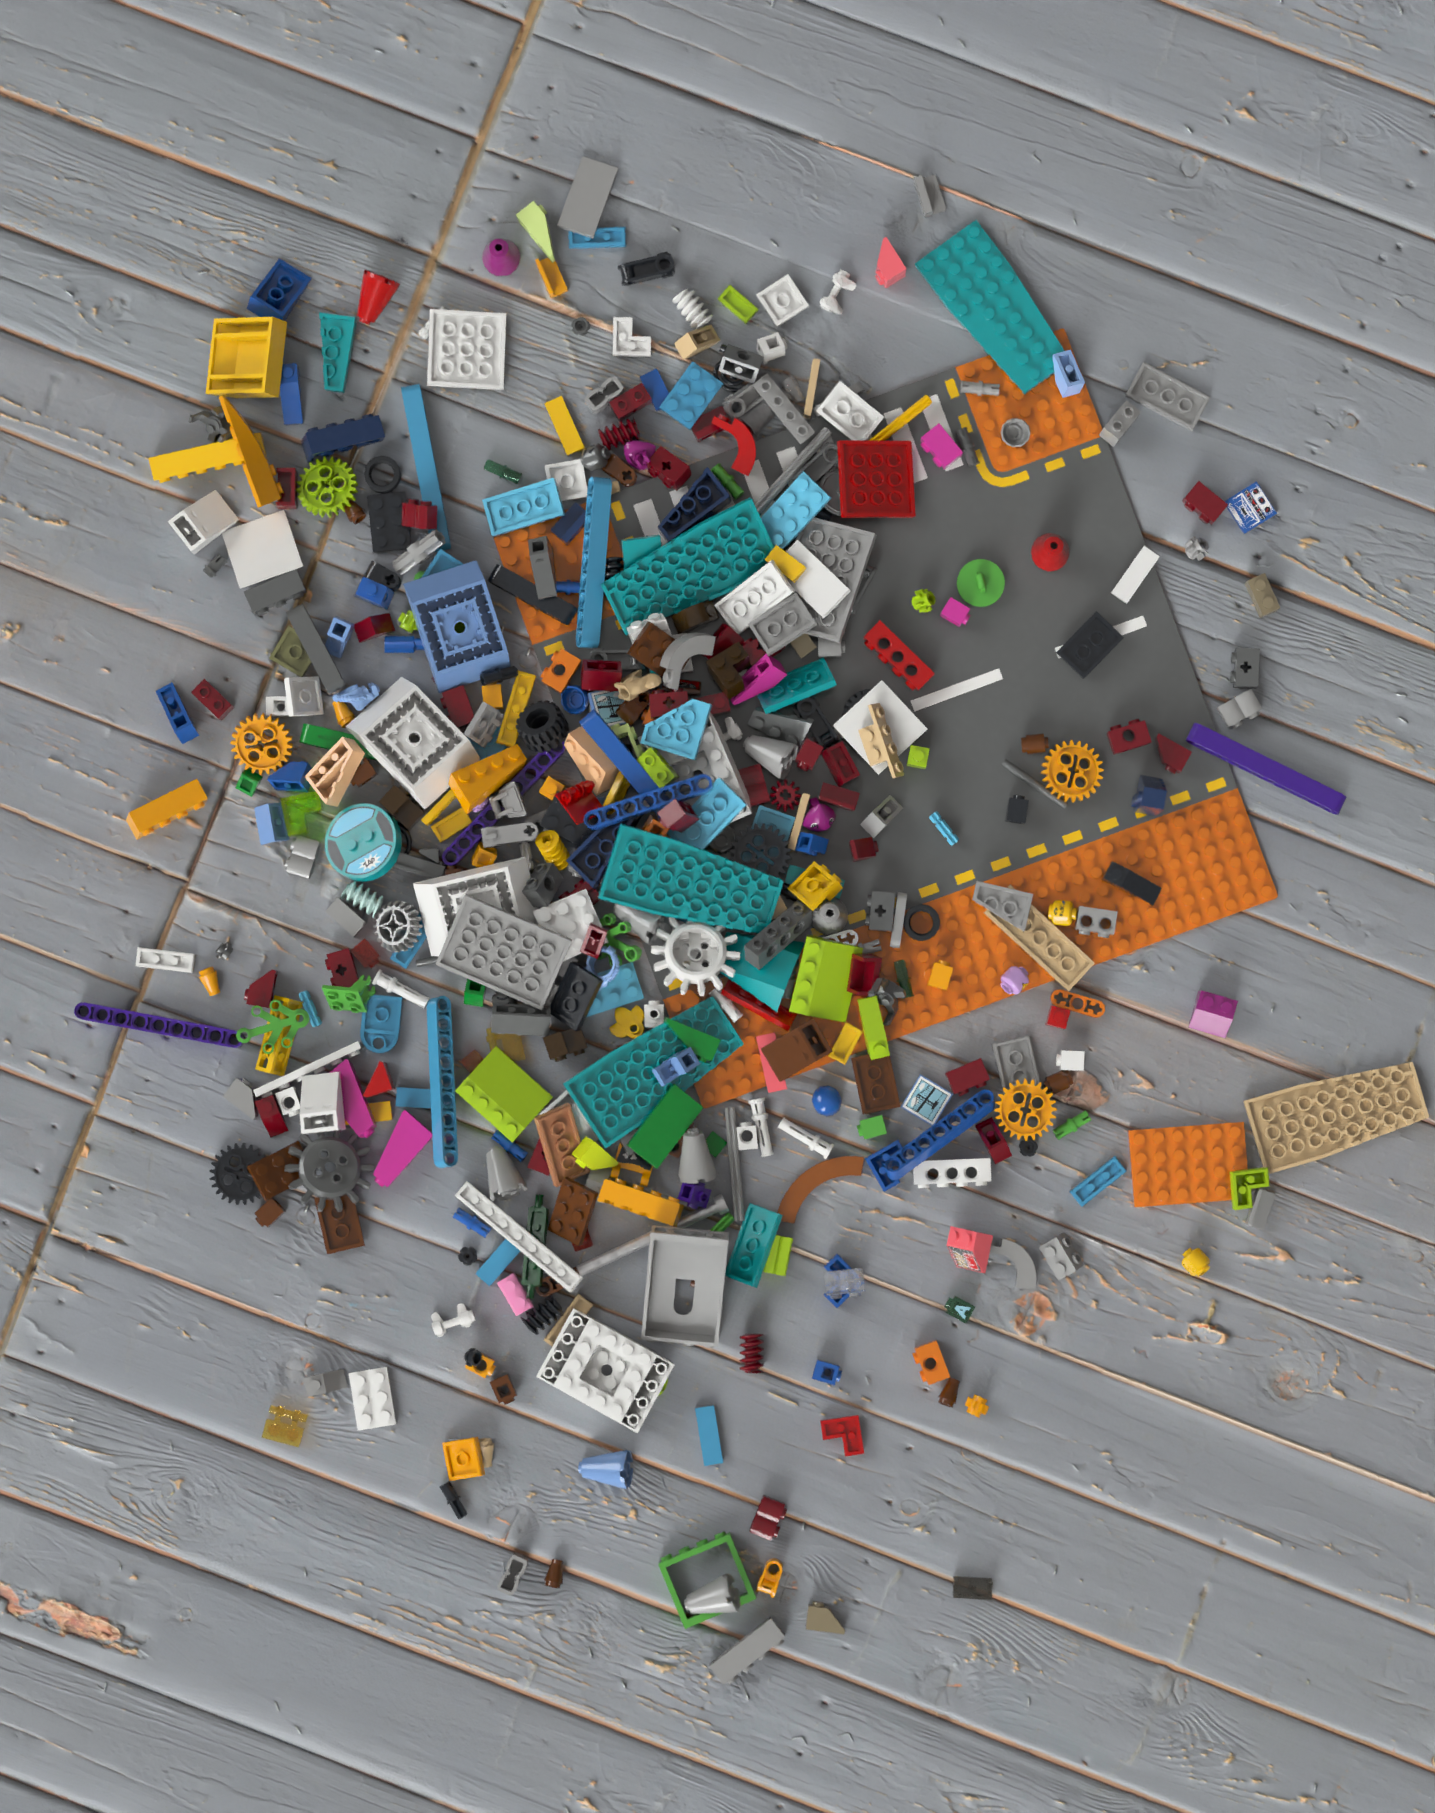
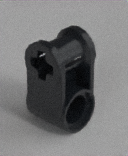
[363,561,402,591]

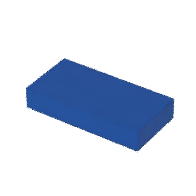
[640,368,669,412]

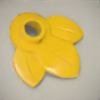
[609,1005,644,1039]

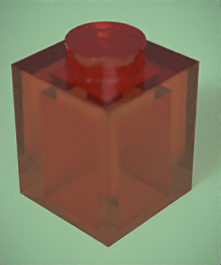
[350,938,381,969]

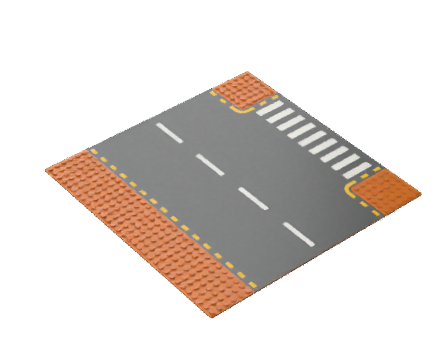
[494,329,1278,1109]

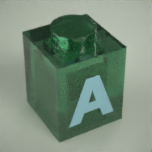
[944,1295,975,1324]

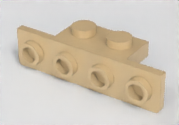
[858,703,904,778]

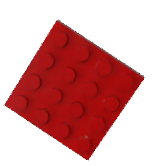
[837,440,916,518]

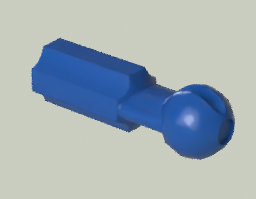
[384,636,424,653]

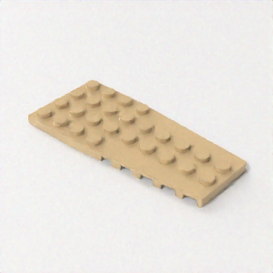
[1243,1062,1429,1174]

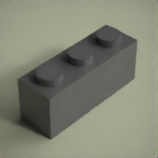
[244,569,307,616]
[491,1003,551,1036]

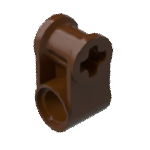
[601,453,637,487]
[615,691,649,726]

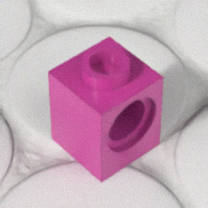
[940,597,971,627]

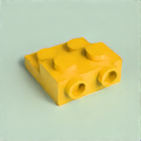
[788,861,843,911]

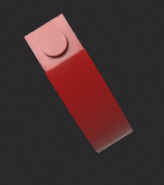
[711,414,756,476]

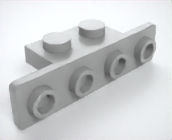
[753,374,815,444]

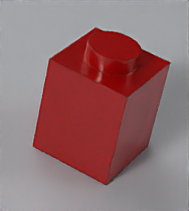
[1045,1005,1071,1030]

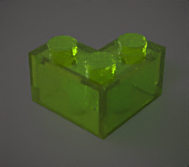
[280,791,324,838]

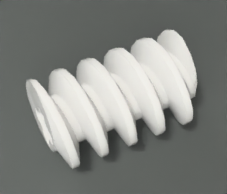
[672,289,713,330]

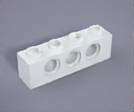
[913,1158,991,1188]

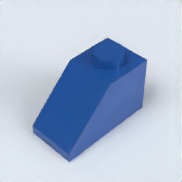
[267,761,312,792]

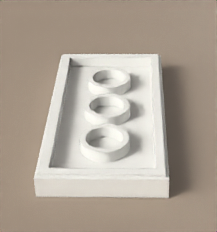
[785,540,851,618]
[714,560,795,635]

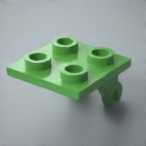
[322,975,376,1013]

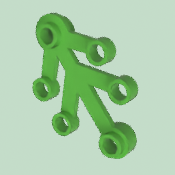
[598,913,642,967]
[236,1000,309,1054]

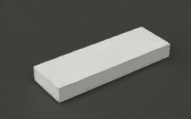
[1111,546,1160,604]
[135,947,196,973]

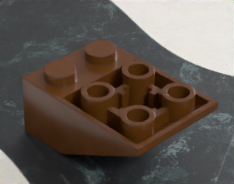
[761,1018,833,1082]

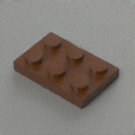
[627,621,691,678]
[851,1054,901,1114]
[247,1141,316,1201]
[547,1177,599,1246]
[314,1195,365,1255]

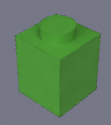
[857,1115,887,1139]

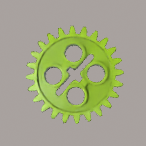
[296,457,358,518]

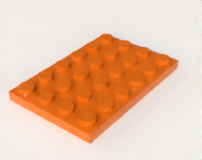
[1128,1122,1248,1207]

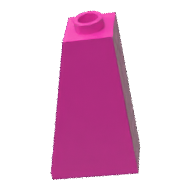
[329,1059,377,1138]
[373,1110,432,1187]

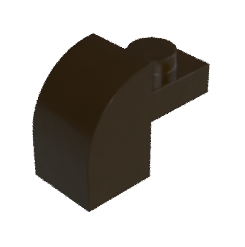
[672,601,719,634]

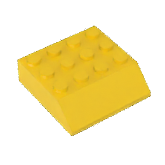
[206,317,287,398]

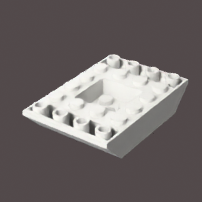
[346,677,481,809]
[638,712,752,823]
[413,856,539,956]
[536,1308,675,1433]

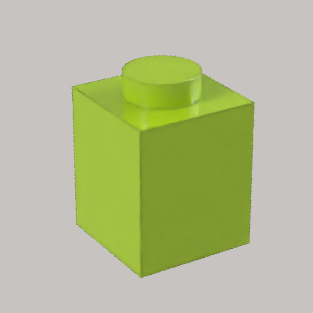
[906,745,930,769]

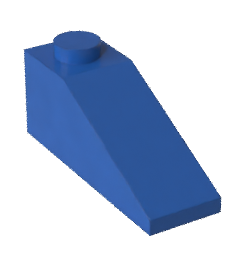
[280,363,303,425]
[156,682,199,744]

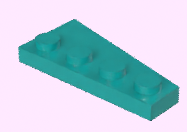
[319,312,357,393]

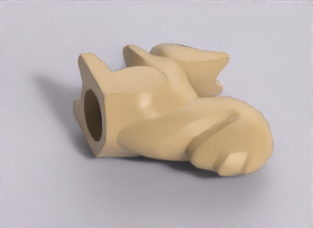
[614,669,662,701]

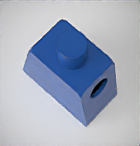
[354,577,395,610]

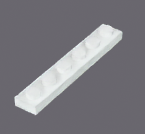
[253,1041,363,1099]

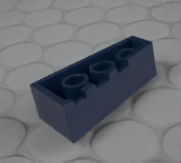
[301,414,385,463]
[658,467,732,543]
[1131,774,1167,816]
[566,809,636,889]

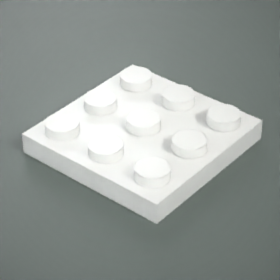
[533,889,608,961]

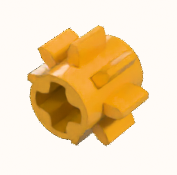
[965,1394,989,1418]

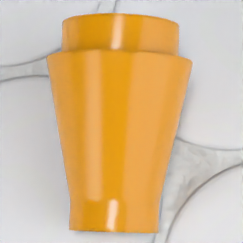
[332,701,356,728]
[199,966,220,996]

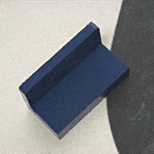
[551,503,586,545]

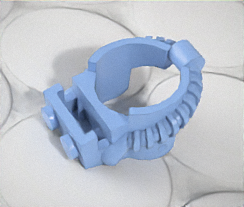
[332,682,380,711]
[585,946,620,991]

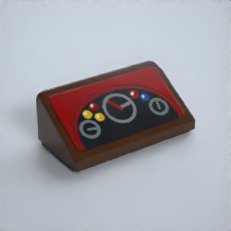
[662,679,701,696]

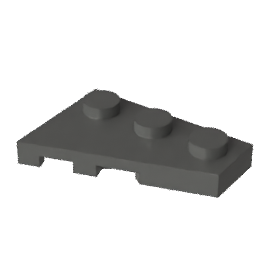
[748,706,814,748]

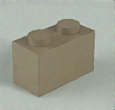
[1245,573,1280,618]

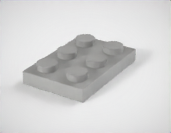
[748,593,817,656]

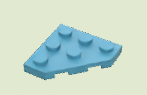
[640,699,712,760]

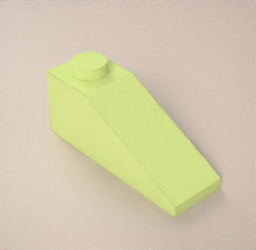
[516,201,555,263]

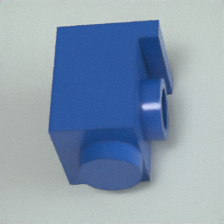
[795,832,829,856]
[812,1359,842,1385]

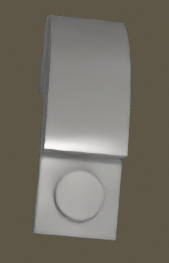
[660,632,715,690]
[990,1239,1036,1289]

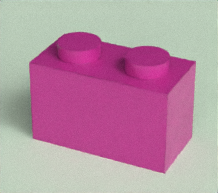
[920,423,963,470]

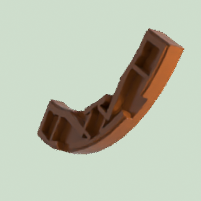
[777,1156,864,1224]

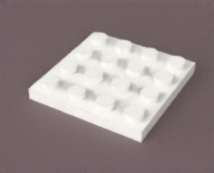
[427,309,506,390]

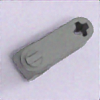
[723,372,769,420]
[481,822,539,848]

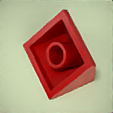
[363,1061,395,1098]

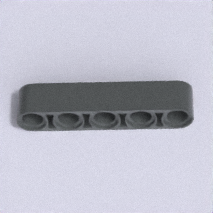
[286,603,346,695]

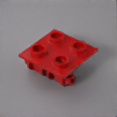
[555,780,603,825]

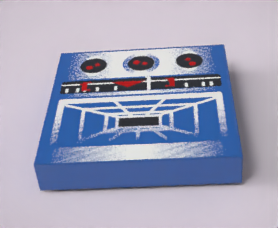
[1224,481,1277,534]

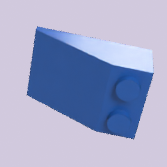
[247,258,312,321]

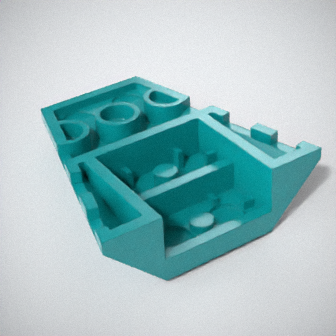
[720,932,805,1013]

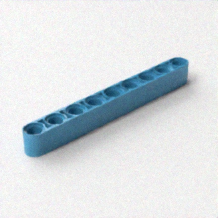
[401,384,451,552]
[576,476,612,649]
[426,996,458,1168]

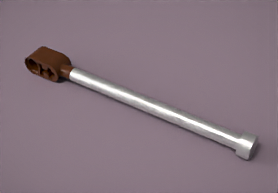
[536,1194,729,1296]

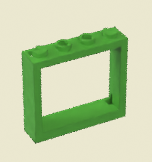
[658,1531,757,1629]

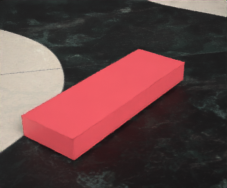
[756,1033,787,1093]

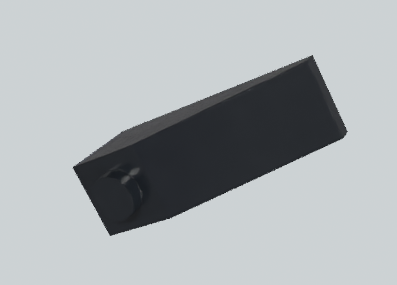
[1102,861,1162,905]

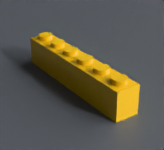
[148,432,267,483]

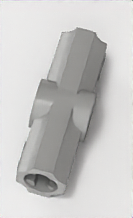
[393,529,446,575]

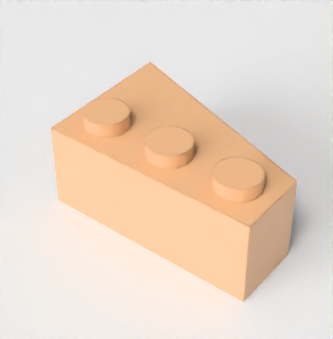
[564,726,619,796]
[304,737,365,807]

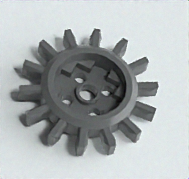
[285,1130,374,1212]

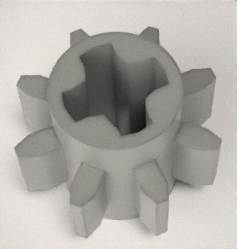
[1185,536,1209,561]

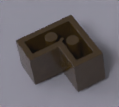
[706,642,751,700]
[379,785,425,831]
[543,1028,588,1062]

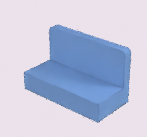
[254,802,290,845]

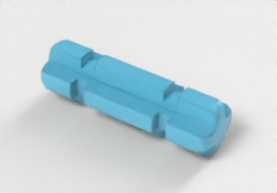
[929,811,959,846]
[299,990,322,1027]

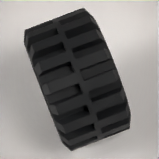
[516,700,569,753]

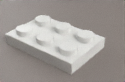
[816,381,884,440]
[349,1367,396,1431]

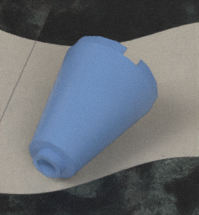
[578,1450,633,1489]

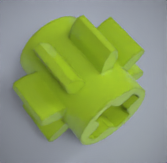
[912,589,936,613]
[398,610,418,633]

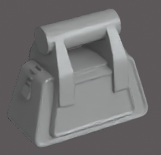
[489,781,528,820]

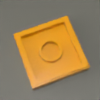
[442,1437,485,1481]

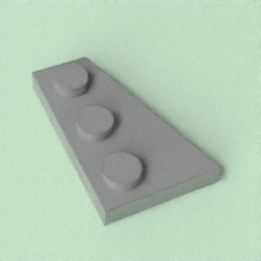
[972,881,1033,932]

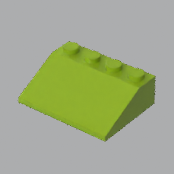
[789,934,863,1022]
[455,1046,553,1142]

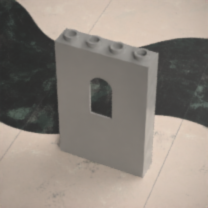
[641,1225,729,1348]

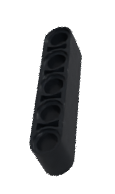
[487,564,578,626]

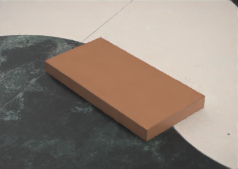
[534,1102,590,1187]

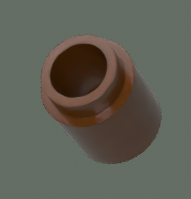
[1021,733,1049,754]
[1043,1070,1074,1095]

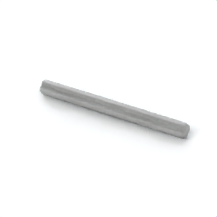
[754,427,832,515]
[725,1107,745,1221]

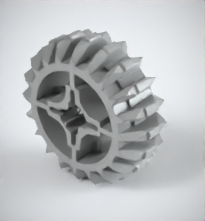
[373,900,423,952]

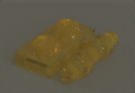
[486,1028,526,1062]
[261,1405,308,1447]

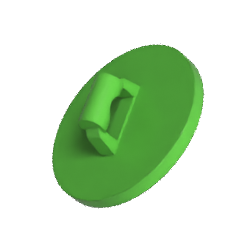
[957,559,1005,607]

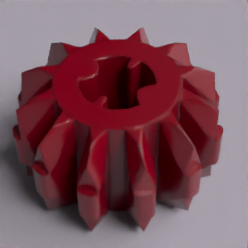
[769,779,802,812]

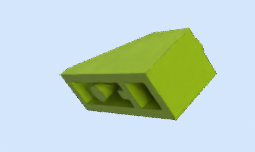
[857,995,890,1060]

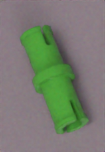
[711,463,745,500]
[1052,1110,1091,1140]

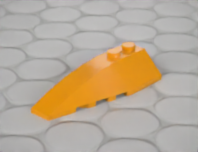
[219,395,284,508]

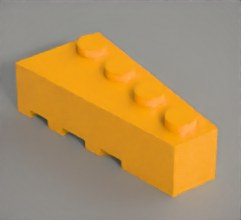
[448,744,527,815]
[126,779,208,840]
[597,1178,684,1227]

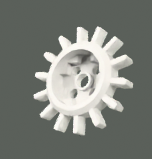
[651,917,740,997]

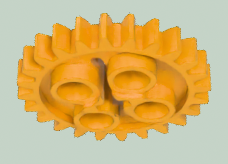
[230,713,293,775]
[1041,740,1104,803]
[994,1078,1057,1141]

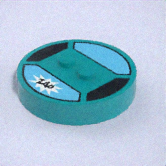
[325,803,402,882]

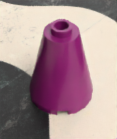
[482,239,520,276]

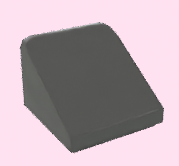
[419,848,440,864]

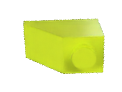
[572,1136,619,1170]

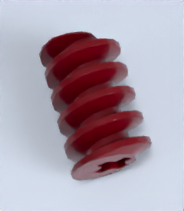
[598,417,640,451]
[740,1333,764,1373]

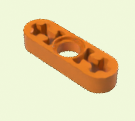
[1050,989,1105,1018]

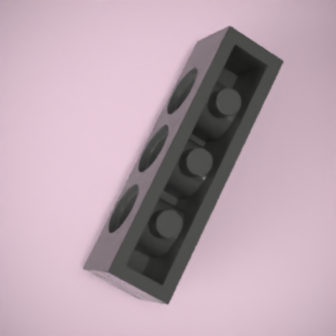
[744,900,812,970]

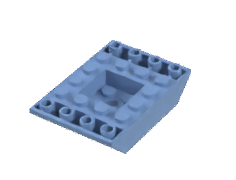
[403,560,511,693]

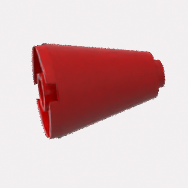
[357,269,400,325]
[1031,533,1069,572]

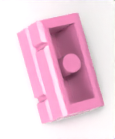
[497,1272,534,1316]

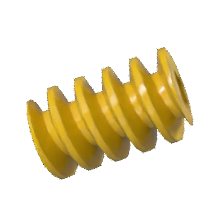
[535,830,570,871]

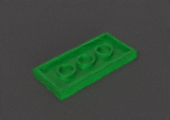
[627,1084,704,1169]

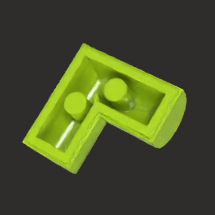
[1230,1167,1269,1210]

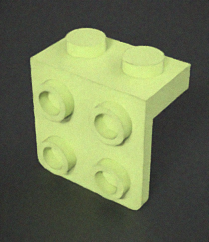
[610,723,643,758]

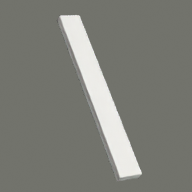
[455,1181,583,1293]

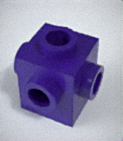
[678,1182,712,1210]

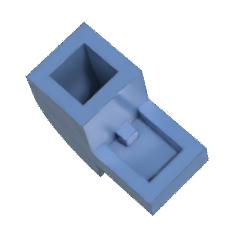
[325,616,355,658]
[652,1047,700,1087]

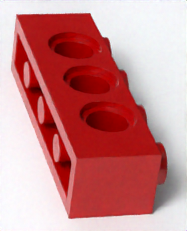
[863,620,935,691]

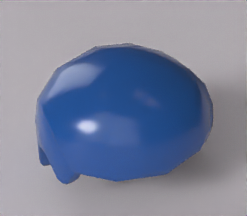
[561,685,589,714]
[812,1085,842,1117]

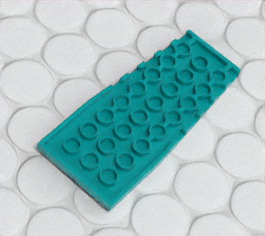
[915,220,1065,394]
[601,497,774,635]
[598,824,784,933]
[563,996,744,1149]

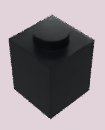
[1005,795,1029,824]

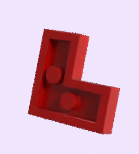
[820,1415,864,1457]

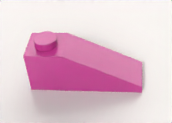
[730,653,787,705]

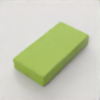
[717,285,759,324]

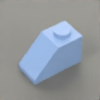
[1053,350,1085,398]

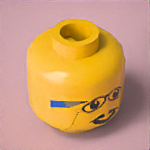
[1049,900,1077,926]

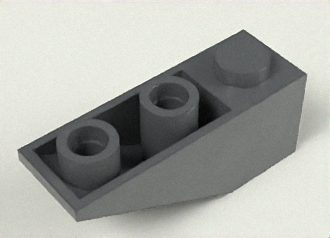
[528,536,557,599]

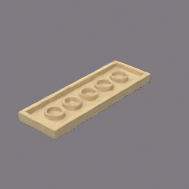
[984,885,1095,991]

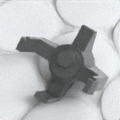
[188,406,232,443]
[867,978,907,1026]

